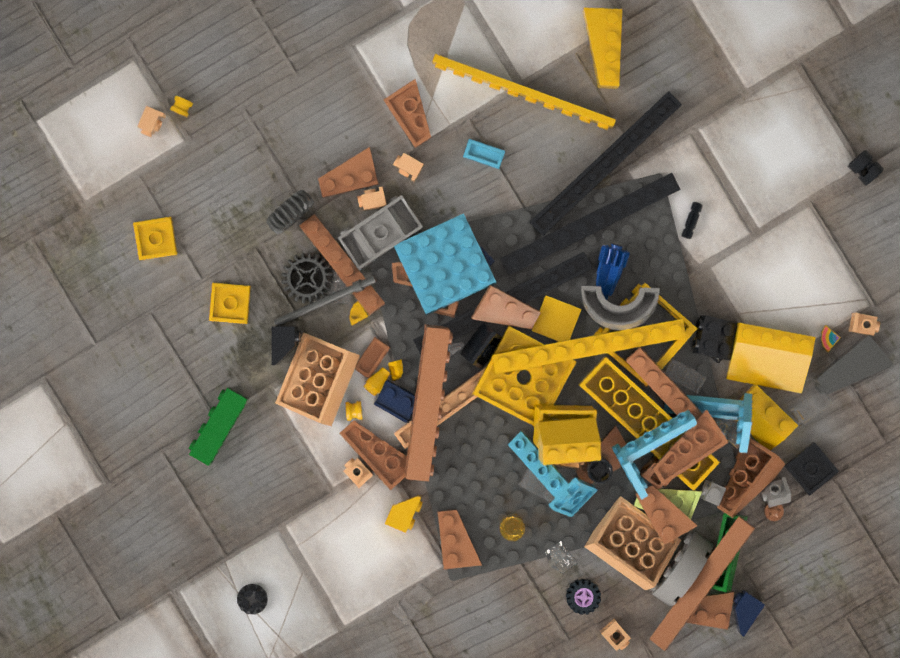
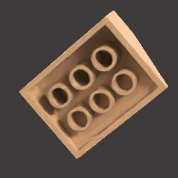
[275,332,360,426]
[584,496,681,590]

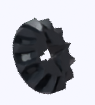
[237,584,268,615]

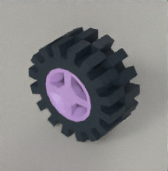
[566,579,601,615]

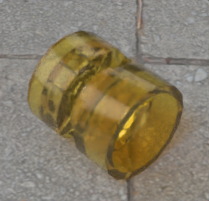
[499,514,525,541]

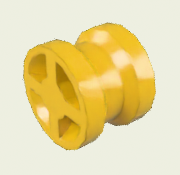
[170,96,193,117]
[345,401,363,421]

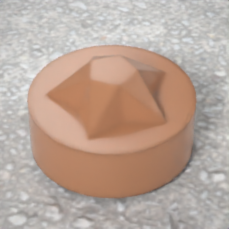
[764,504,784,521]

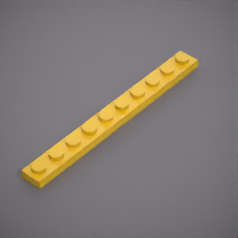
[432,54,616,130]
[492,319,686,374]

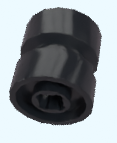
[847,150,884,186]
[586,457,613,484]

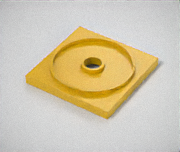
[472,325,576,426]

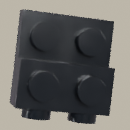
[692,315,738,360]

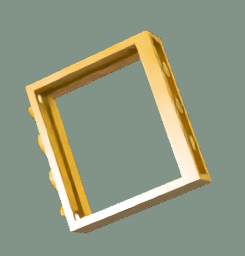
[594,283,698,387]

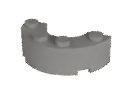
[581,286,660,330]
[650,531,713,607]

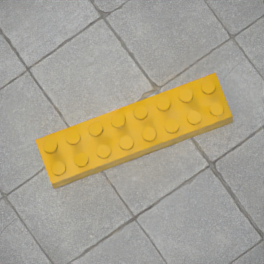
[578,357,720,491]

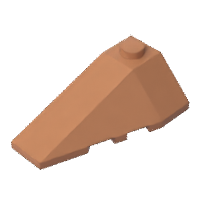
[717,437,785,518]

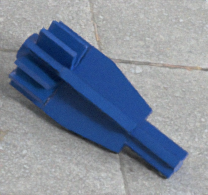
[596,244,630,300]

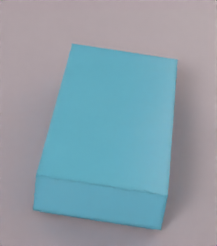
[463,139,505,169]

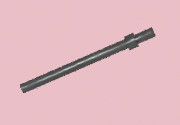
[274,275,377,326]

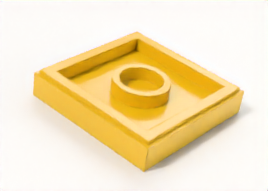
[133,217,178,260]
[209,283,251,324]
[532,295,581,342]

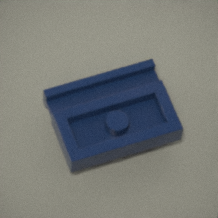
[374,380,415,423]

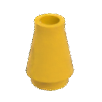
[363,367,391,396]

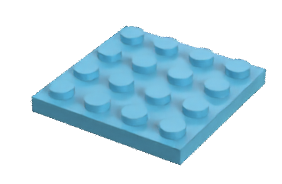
[394,213,496,315]

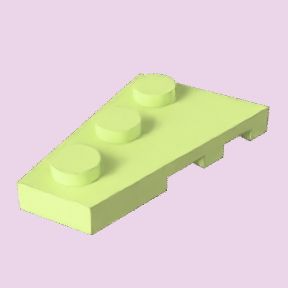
[634,488,702,519]

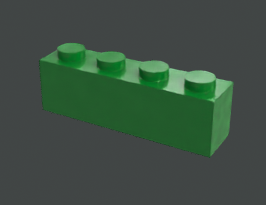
[188,388,249,466]
[711,513,748,592]

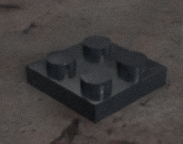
[784,442,839,496]

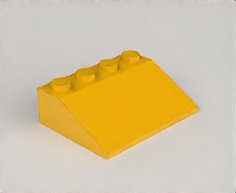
[726,323,816,393]

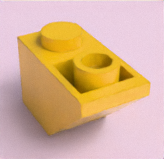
[385,495,423,533]

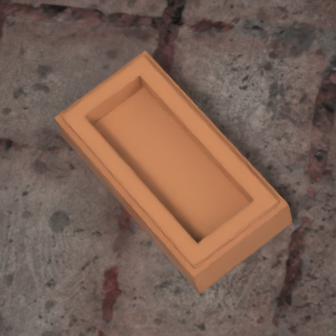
[355,337,391,379]

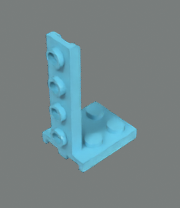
[664,393,752,453]
[611,410,697,500]
[508,431,598,517]

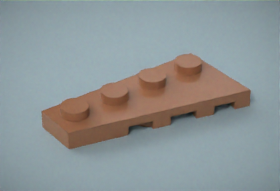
[652,410,728,485]
[339,420,407,490]

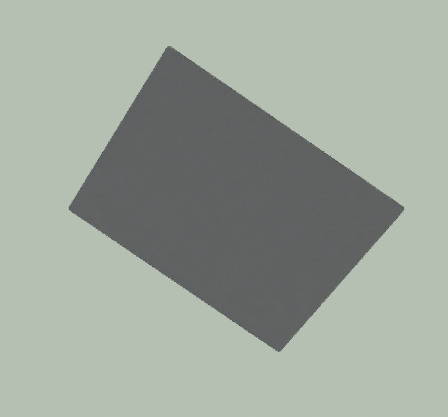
[370,173,736,581]

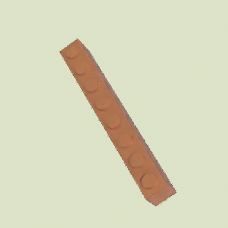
[404,324,453,482]

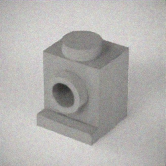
[761,477,791,508]
[700,479,726,506]

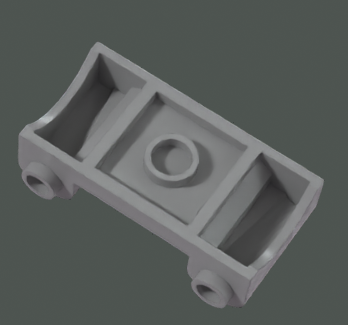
[338,195,424,271]

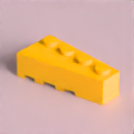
[582,8,622,89]

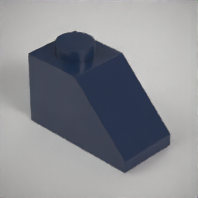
[733,590,765,637]

